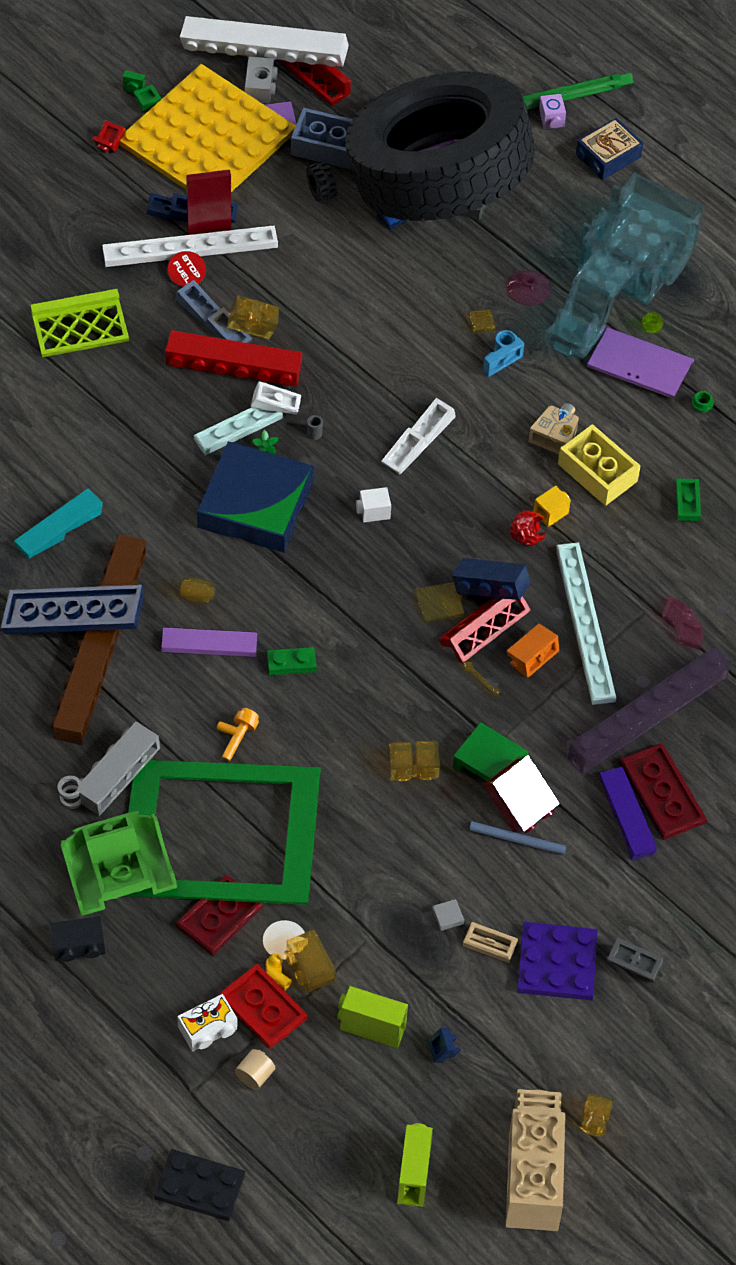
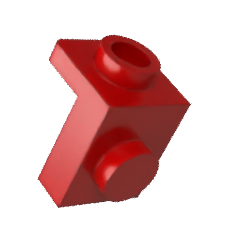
[92,120,126,153]

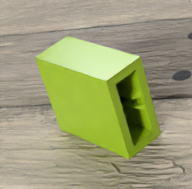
[337,986,408,1049]
[397,1123,433,1207]

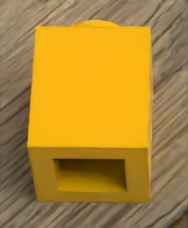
[533,486,571,527]

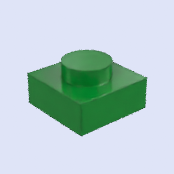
[123,70,146,93]
[133,85,162,111]

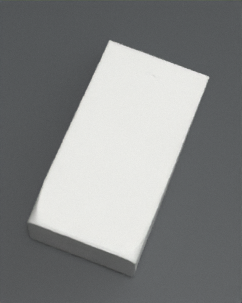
[251,381,301,415]

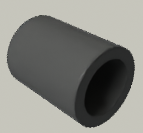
[307,415,323,440]

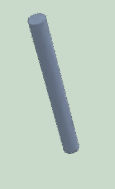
[469,821,566,855]

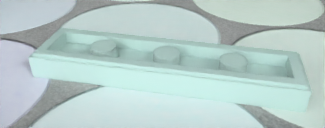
[194,407,283,455]

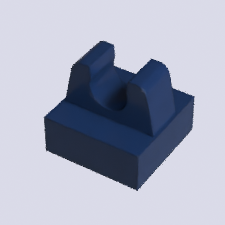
[427,1028,461,1063]

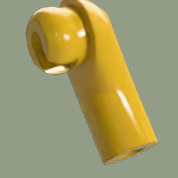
[265,953,292,990]

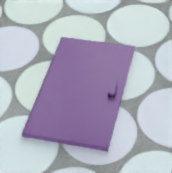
[587,327,694,399]

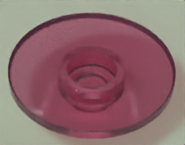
[507,270,551,306]

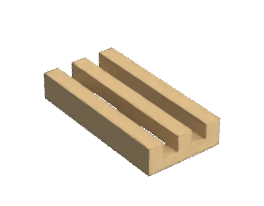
[463,922,518,963]

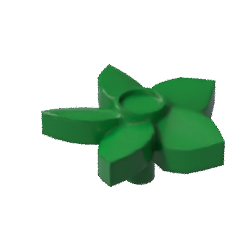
[252,430,279,455]

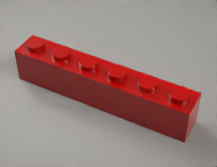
[166,330,302,387]

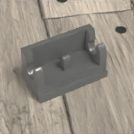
[607,937,664,982]

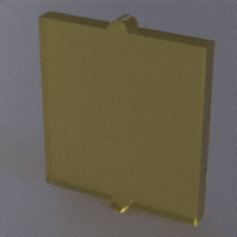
[415,582,464,623]

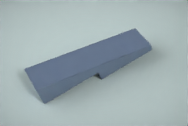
[175,280,253,343]

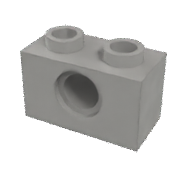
[245,56,277,104]

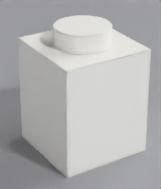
[356,487,391,522]

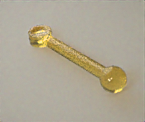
[464,661,500,697]

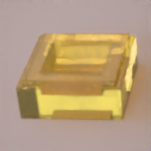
[469,309,495,333]

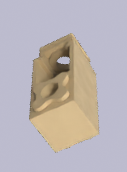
[506,1089,565,1231]

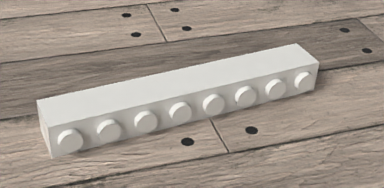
[180,16,349,67]

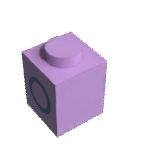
[539,94,566,129]

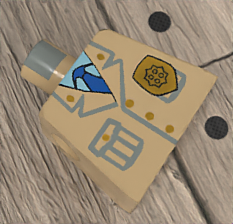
[529,403,579,454]

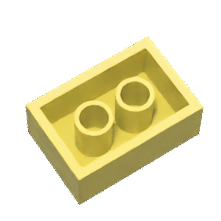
[558,424,640,506]

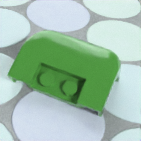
[61,811,178,916]

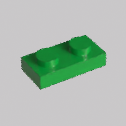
[675,478,701,522]
[267,647,317,675]

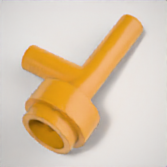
[217,708,259,762]

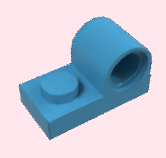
[483,330,524,377]

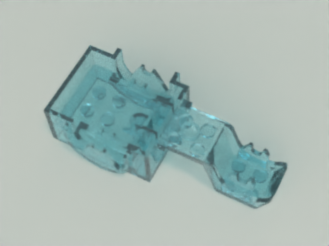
[544,172,704,358]

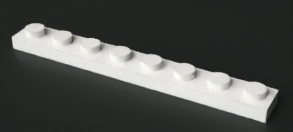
[102,225,278,267]

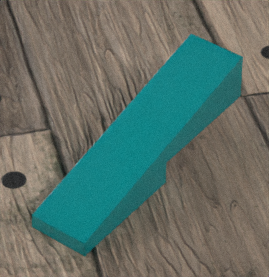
[14,488,103,559]

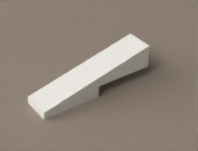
[381,398,456,475]

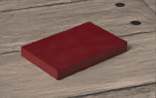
[176,874,263,956]

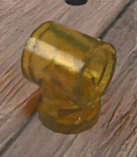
[580,1093,614,1136]

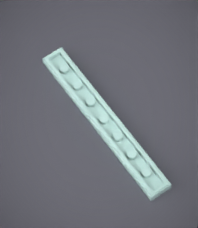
[556,542,616,705]

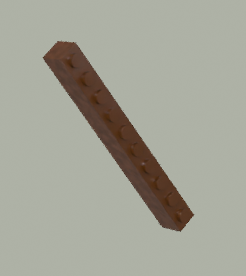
[51,534,147,745]

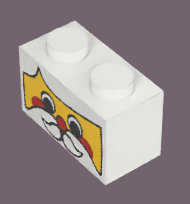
[178,994,237,1052]

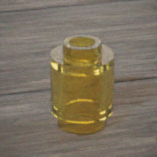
[180,577,216,604]

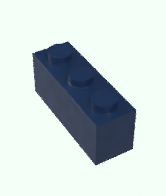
[452,558,530,600]

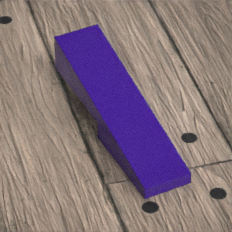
[599,767,658,861]

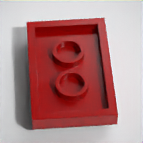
[219,964,308,1050]

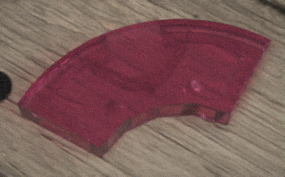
[662,596,703,650]

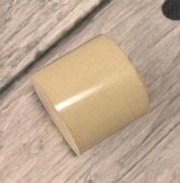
[235,1049,275,1090]

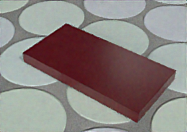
[186,170,231,235]
[619,743,707,840]

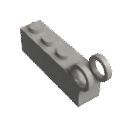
[57,722,160,816]

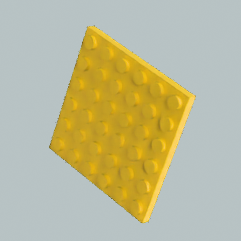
[120,64,296,192]

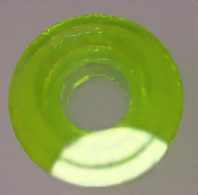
[641,312,664,333]

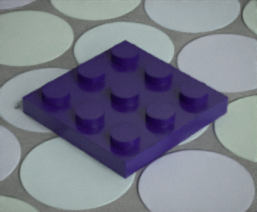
[517,922,598,1001]

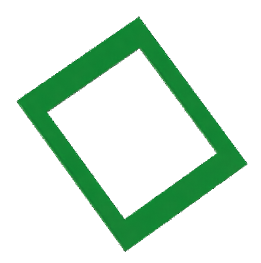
[124,760,321,905]

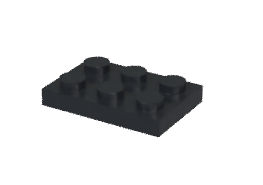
[154,1149,246,1221]

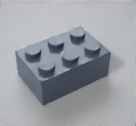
[291,108,353,170]

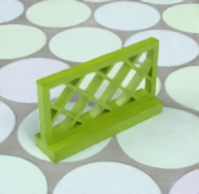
[31,289,129,357]

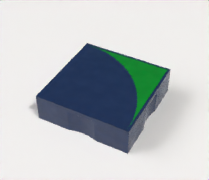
[197,441,314,553]

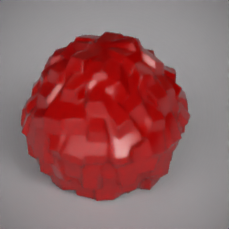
[509,510,546,546]

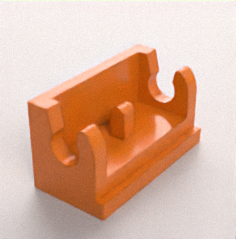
[507,624,559,678]

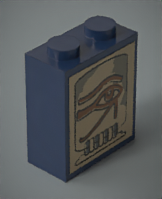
[576,118,643,180]

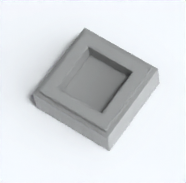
[432,899,464,931]

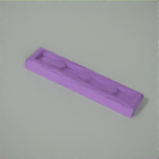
[161,628,257,657]

